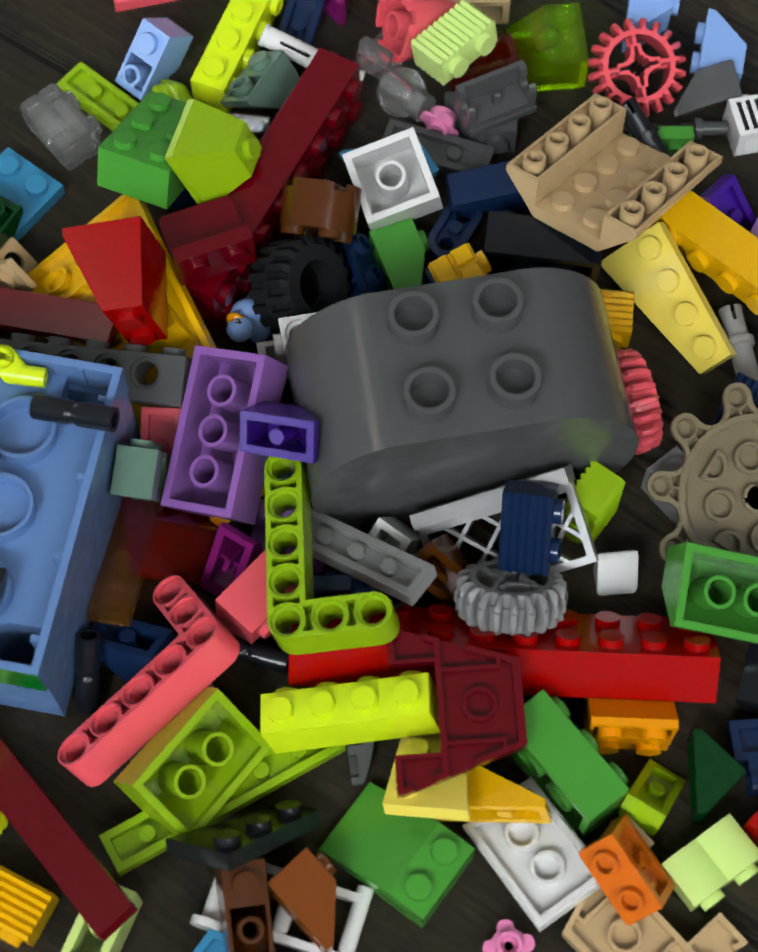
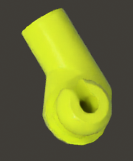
[0,344,48,388]

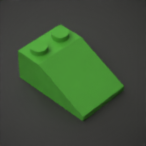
[319,782,475,929]

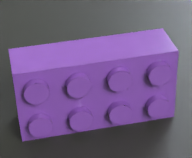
[160,345,288,525]

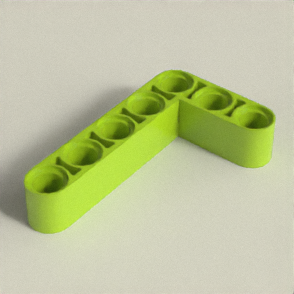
[264,456,400,655]

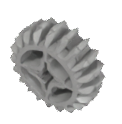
[454,557,568,637]

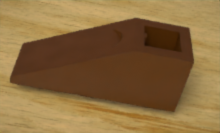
[214,857,275,952]

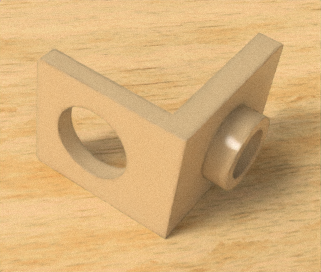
[0,237,37,292]

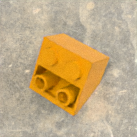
[583,698,679,756]

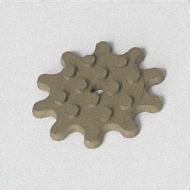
[646,382,758,561]

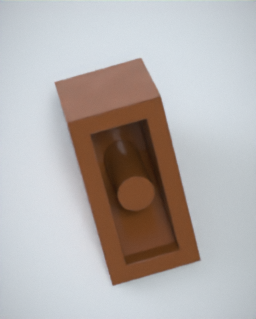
[267,847,336,952]

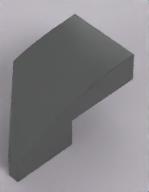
[673,59,742,118]
[347,741,376,787]

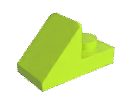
[618,759,686,835]

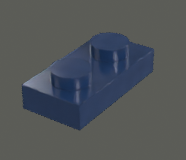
[278,0,325,64]

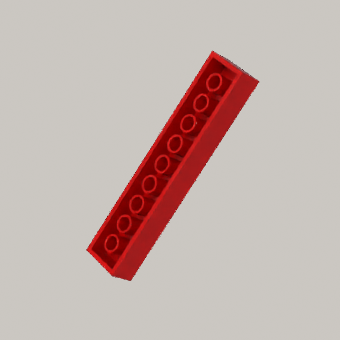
[288,604,721,703]

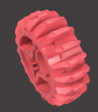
[587,18,686,117]
[616,348,664,455]

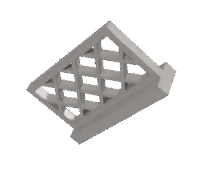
[409,464,599,606]

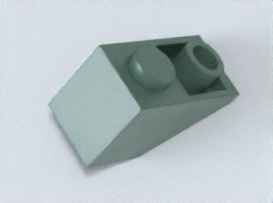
[220,50,300,110]

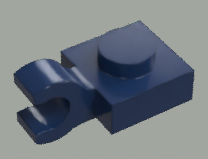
[313,570,382,599]
[726,719,758,797]

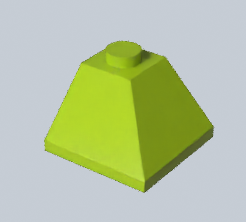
[164,99,262,204]

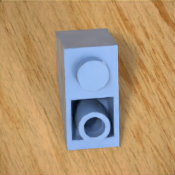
[689,8,747,84]
[115,18,194,100]

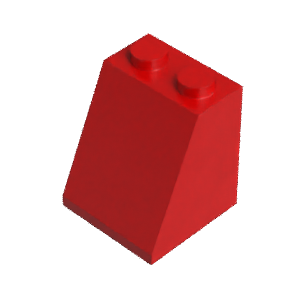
[62,216,168,346]

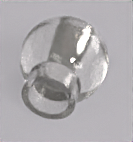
[377,67,436,122]

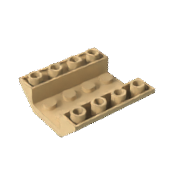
[506,93,723,252]

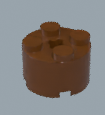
[279,177,362,244]

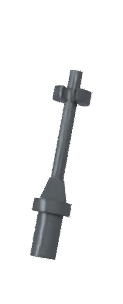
[623,117,728,139]

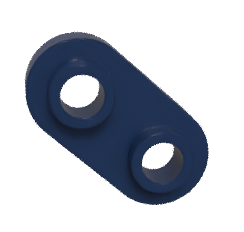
[428,203,483,260]

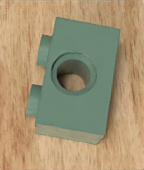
[110,439,171,503]

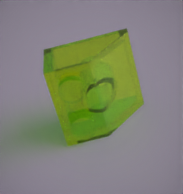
[505,2,589,91]

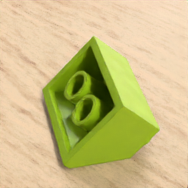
[113,687,272,835]

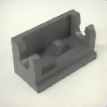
[454,60,537,138]

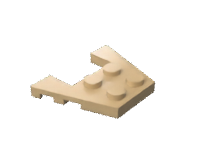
[561,814,748,952]

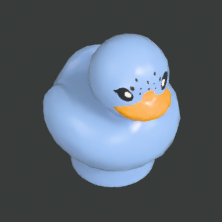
[226,295,273,343]

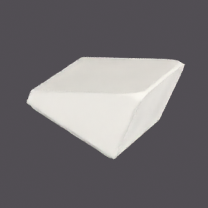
[593,550,639,596]

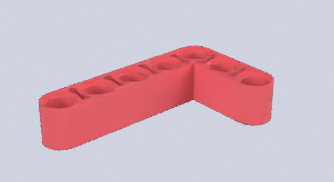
[57,575,240,787]

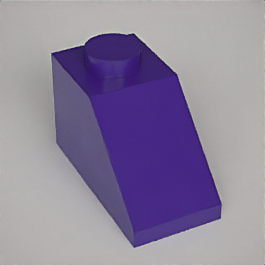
[239,401,318,463]

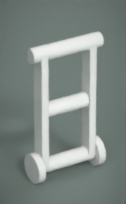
[190,863,374,952]

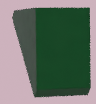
[687,729,747,823]

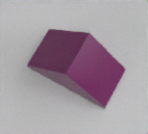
[199,521,264,597]

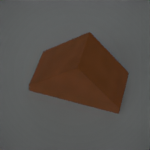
[413,533,470,608]

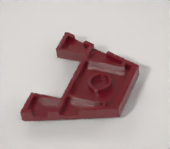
[387,628,528,798]

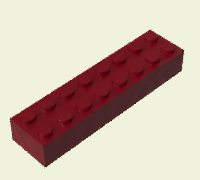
[185,47,363,334]

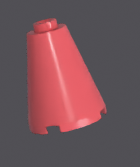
[376,0,460,63]

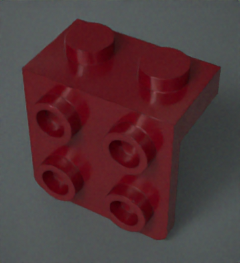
[158,196,257,286]

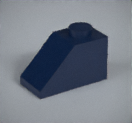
[89,611,175,683]

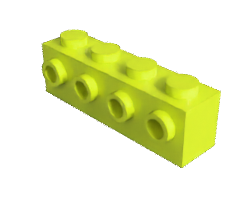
[190,0,284,114]
[260,671,440,754]

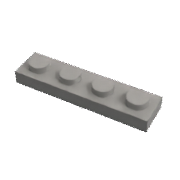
[292,508,438,606]

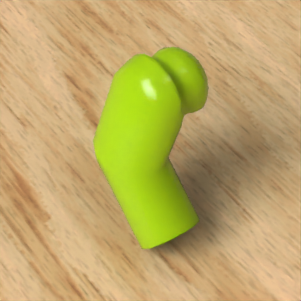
[151,79,193,103]

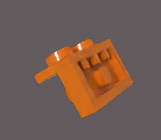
[579,813,675,925]

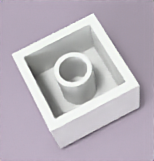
[342,127,443,231]

